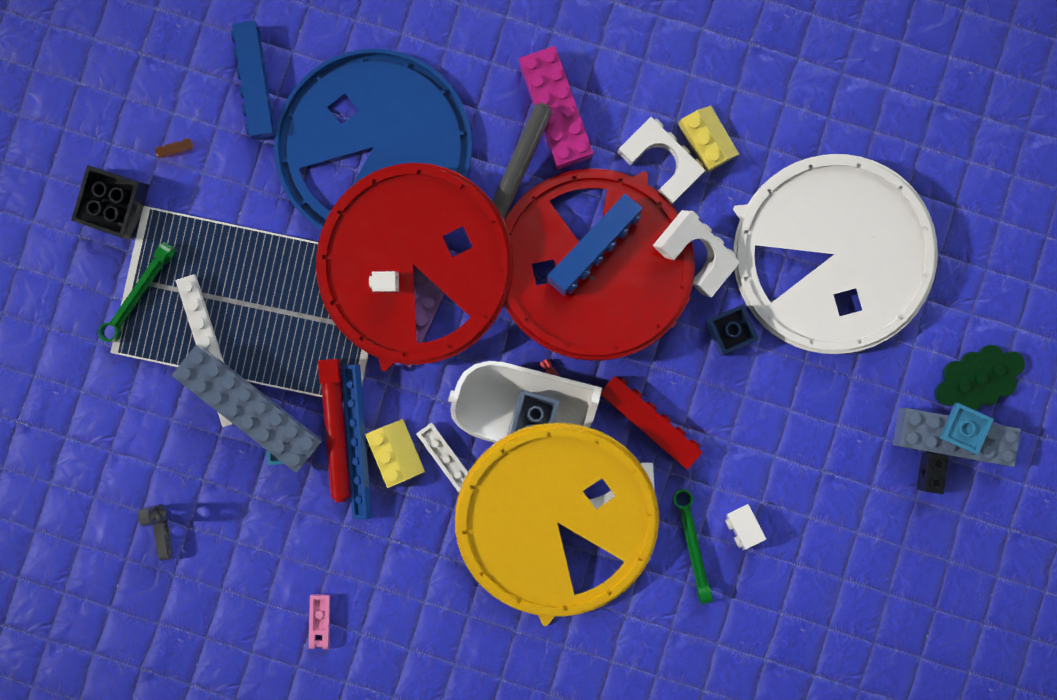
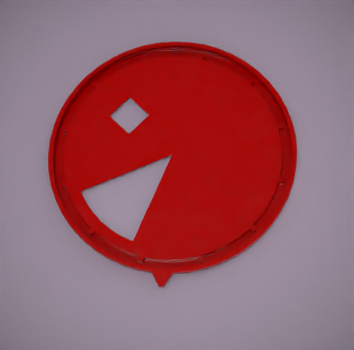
[316,163,513,371]
[504,169,695,361]

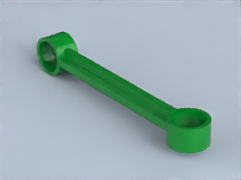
[98,242,175,342]
[672,489,713,605]

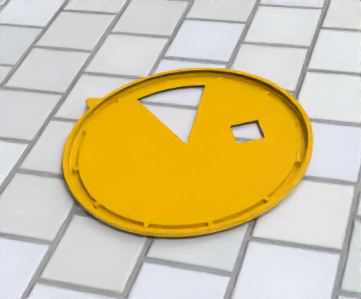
[455,423,659,626]

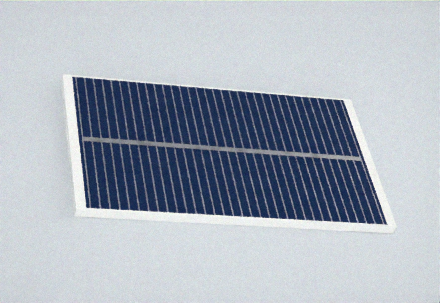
[110,206,369,402]

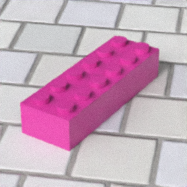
[519,46,593,170]

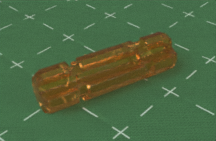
[155,138,193,158]

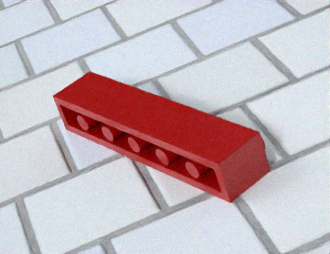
[600,376,703,470]

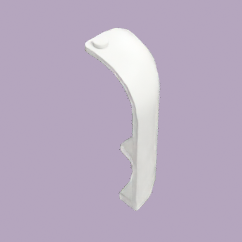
[448,361,602,443]

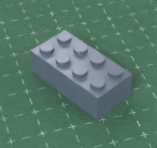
[507,390,559,435]

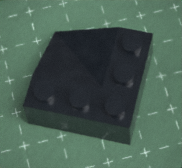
[71,165,150,239]

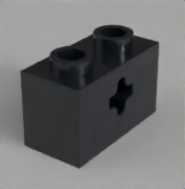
[917,452,949,494]

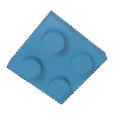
[939,403,994,455]

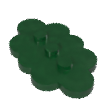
[934,345,1025,411]

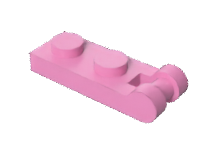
[309,594,331,649]

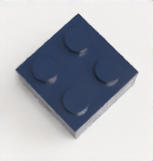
[705,304,759,356]

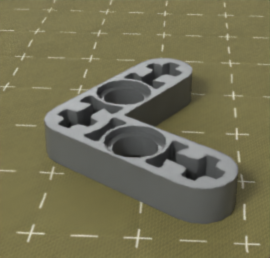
[138,504,172,561]

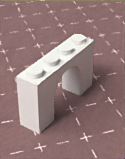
[617,117,705,204]
[653,210,740,298]

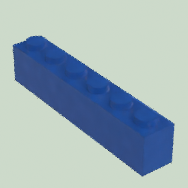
[231,20,276,140]
[547,194,643,296]

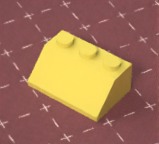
[678,106,739,173]
[365,419,425,488]

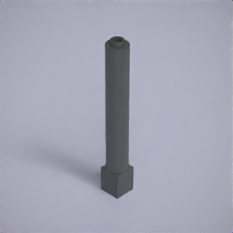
[492,102,552,220]

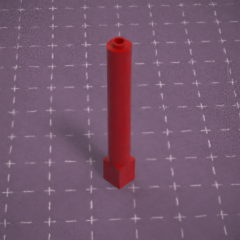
[318,358,350,502]

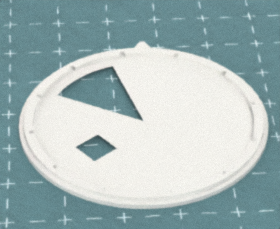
[733,154,938,354]

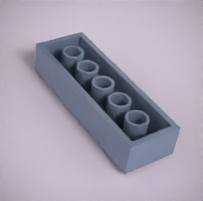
[892,408,1021,467]

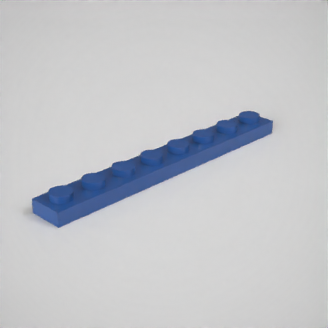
[341,364,372,520]

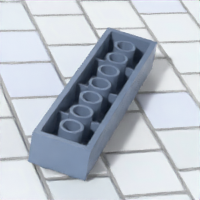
[171,345,323,473]

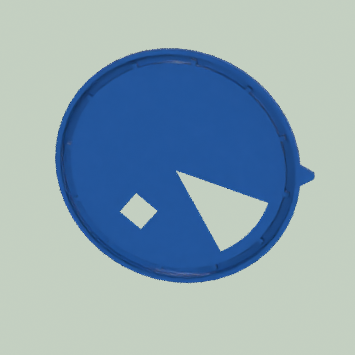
[274,49,472,230]

